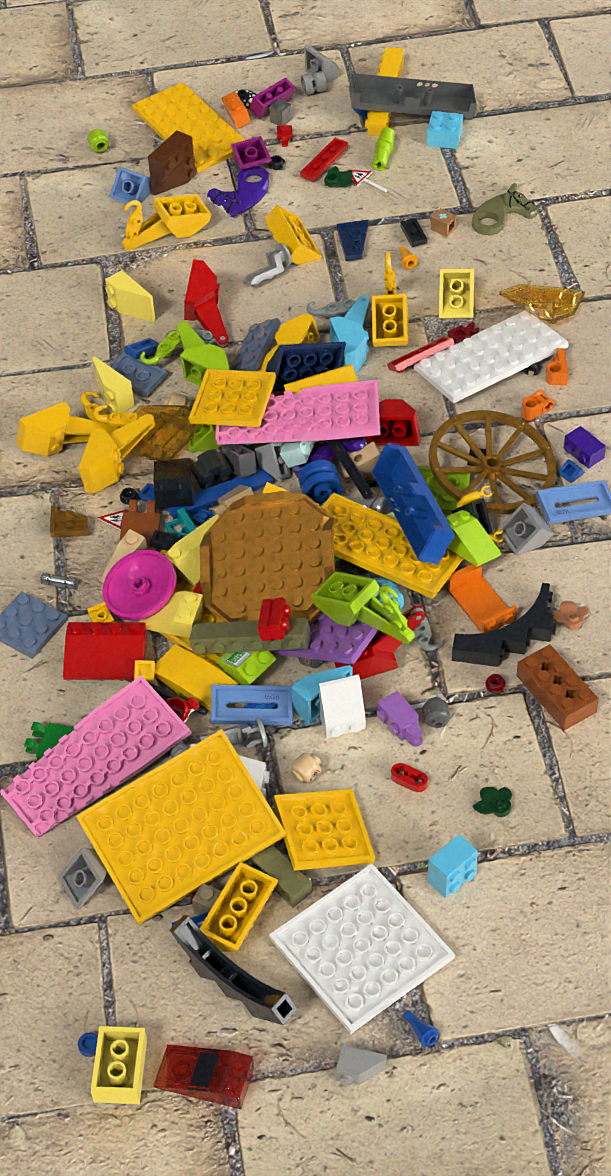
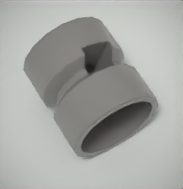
[301,71,327,95]

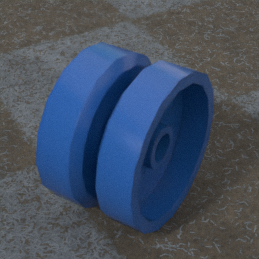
[298,460,343,505]

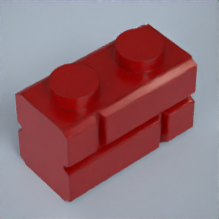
[257,597,291,641]

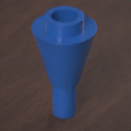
[403,1010,439,1046]

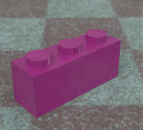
[249,77,296,119]

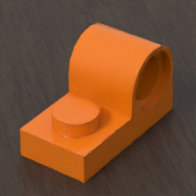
[545,348,568,386]

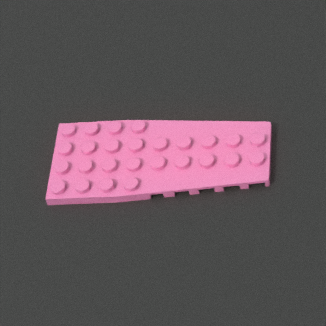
[216,380,380,445]
[0,675,191,838]

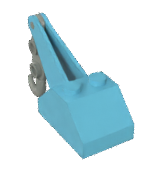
[307,296,370,374]

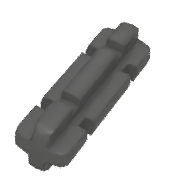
[40,573,78,589]

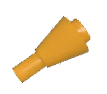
[399,246,418,269]

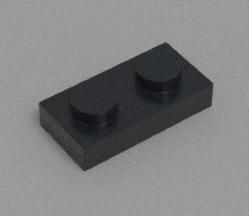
[400,218,427,247]

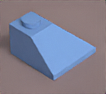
[109,167,152,207]

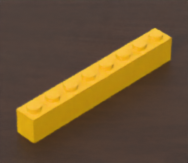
[365,47,404,136]

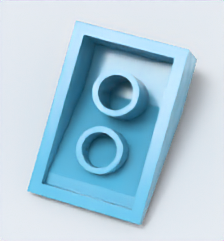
[291,665,353,724]

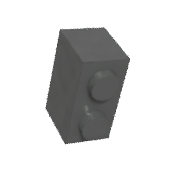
[221,444,256,478]

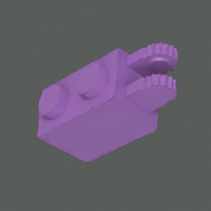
[377,691,422,746]

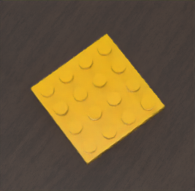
[189,369,276,427]
[272,789,376,871]

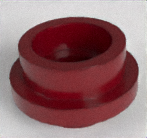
[485,674,505,693]

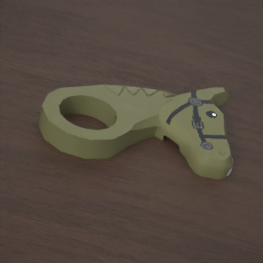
[472,183,538,236]

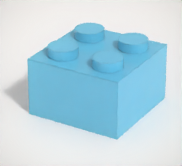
[427,111,463,149]
[428,834,478,898]

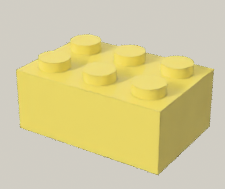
[91,1026,147,1104]

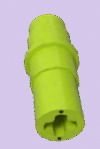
[372,128,395,171]

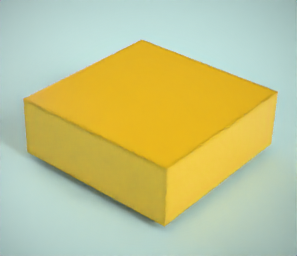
[134,660,155,682]

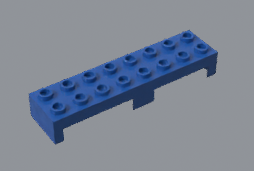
[372,443,455,565]

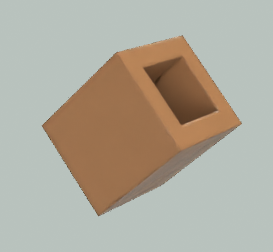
[430,208,457,237]

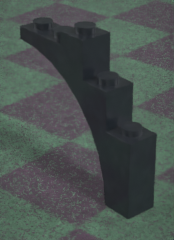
[452,583,557,667]
[169,915,298,1025]

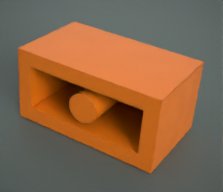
[222,91,251,129]

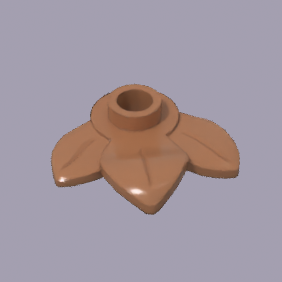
[550,601,589,630]

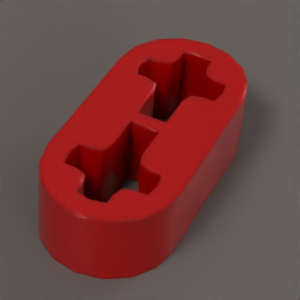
[391,763,428,792]

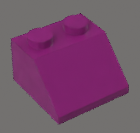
[231,136,271,170]

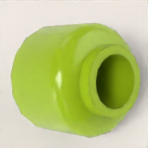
[87,129,110,153]

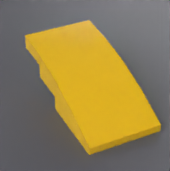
[154,644,238,712]

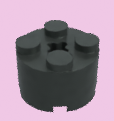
[190,449,233,490]

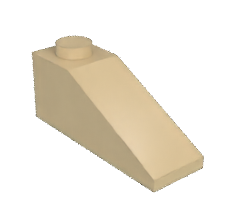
[100,529,148,584]

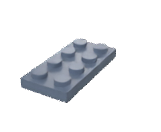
[230,318,281,371]

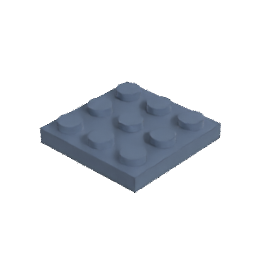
[0,591,68,659]

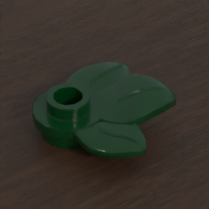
[324,166,354,187]
[472,787,512,817]

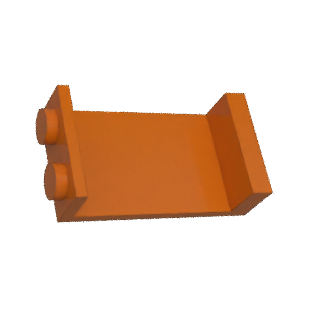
[445,564,517,633]

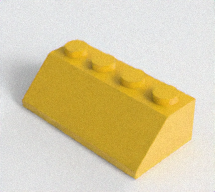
[265,205,322,265]
[284,364,358,394]
[199,862,278,952]

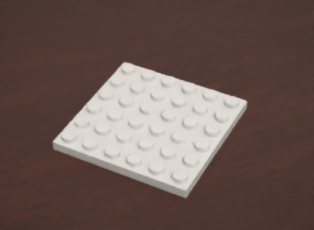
[269,864,455,1034]

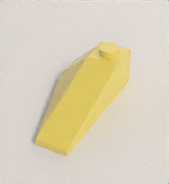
[165,514,220,587]

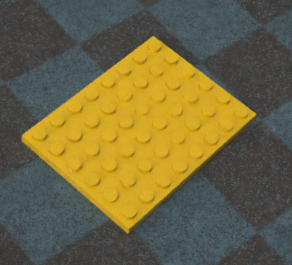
[76,729,287,925]

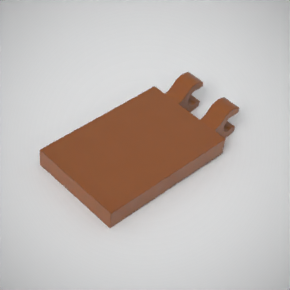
[119,499,161,551]

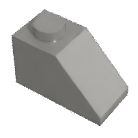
[255,442,291,480]
[336,1045,387,1085]

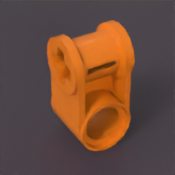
[521,390,555,421]

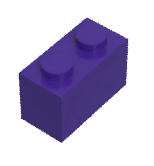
[563,426,606,469]

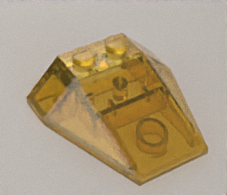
[499,284,585,324]
[118,405,196,461]

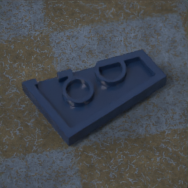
[337,219,369,261]

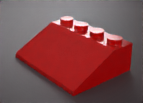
[63,622,148,680]

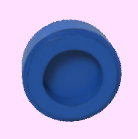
[78,1033,98,1057]

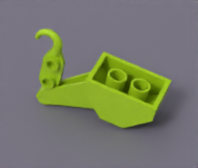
[140,321,230,386]
[311,571,415,645]

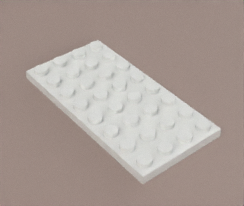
[414,310,568,403]

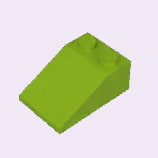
[446,510,501,567]

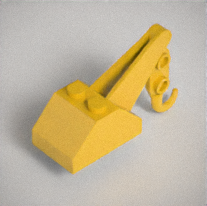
[122,194,212,251]
[372,251,409,347]
[255,314,320,396]
[16,391,119,456]
[78,405,155,493]

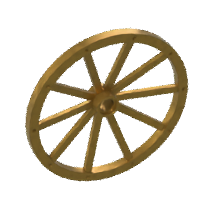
[428,410,556,514]

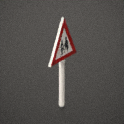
[347,170,387,192]
[97,509,127,530]

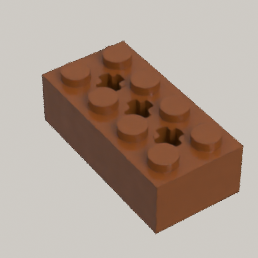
[516,644,599,730]

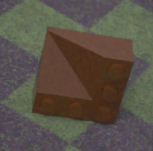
[148,130,196,195]

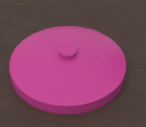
[102,550,177,621]

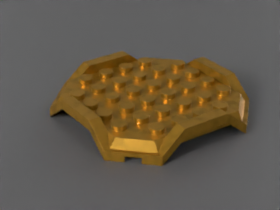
[200,491,336,624]

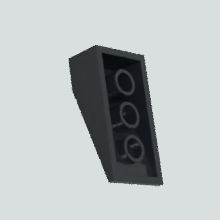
[153,458,193,509]

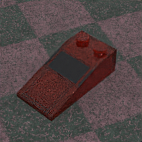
[153,1044,254,1110]

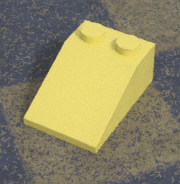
[439,269,474,319]
[105,270,155,322]
[92,357,135,413]
[139,591,205,638]

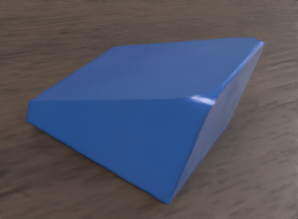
[557,459,585,483]

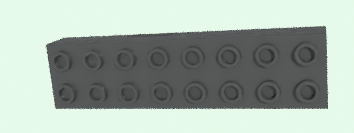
[349,73,477,119]

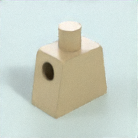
[341,442,381,481]
[212,485,255,516]

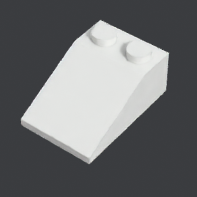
[319,675,366,738]

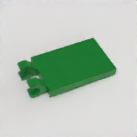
[24,722,74,760]

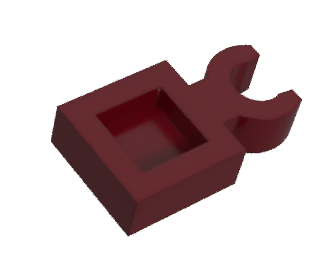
[447,322,480,344]

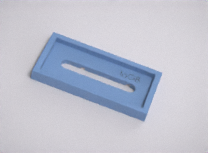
[536,480,611,524]
[211,685,292,725]

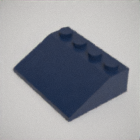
[265,342,346,391]

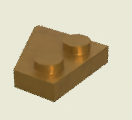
[50,505,88,537]

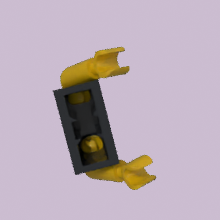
[451,485,504,543]

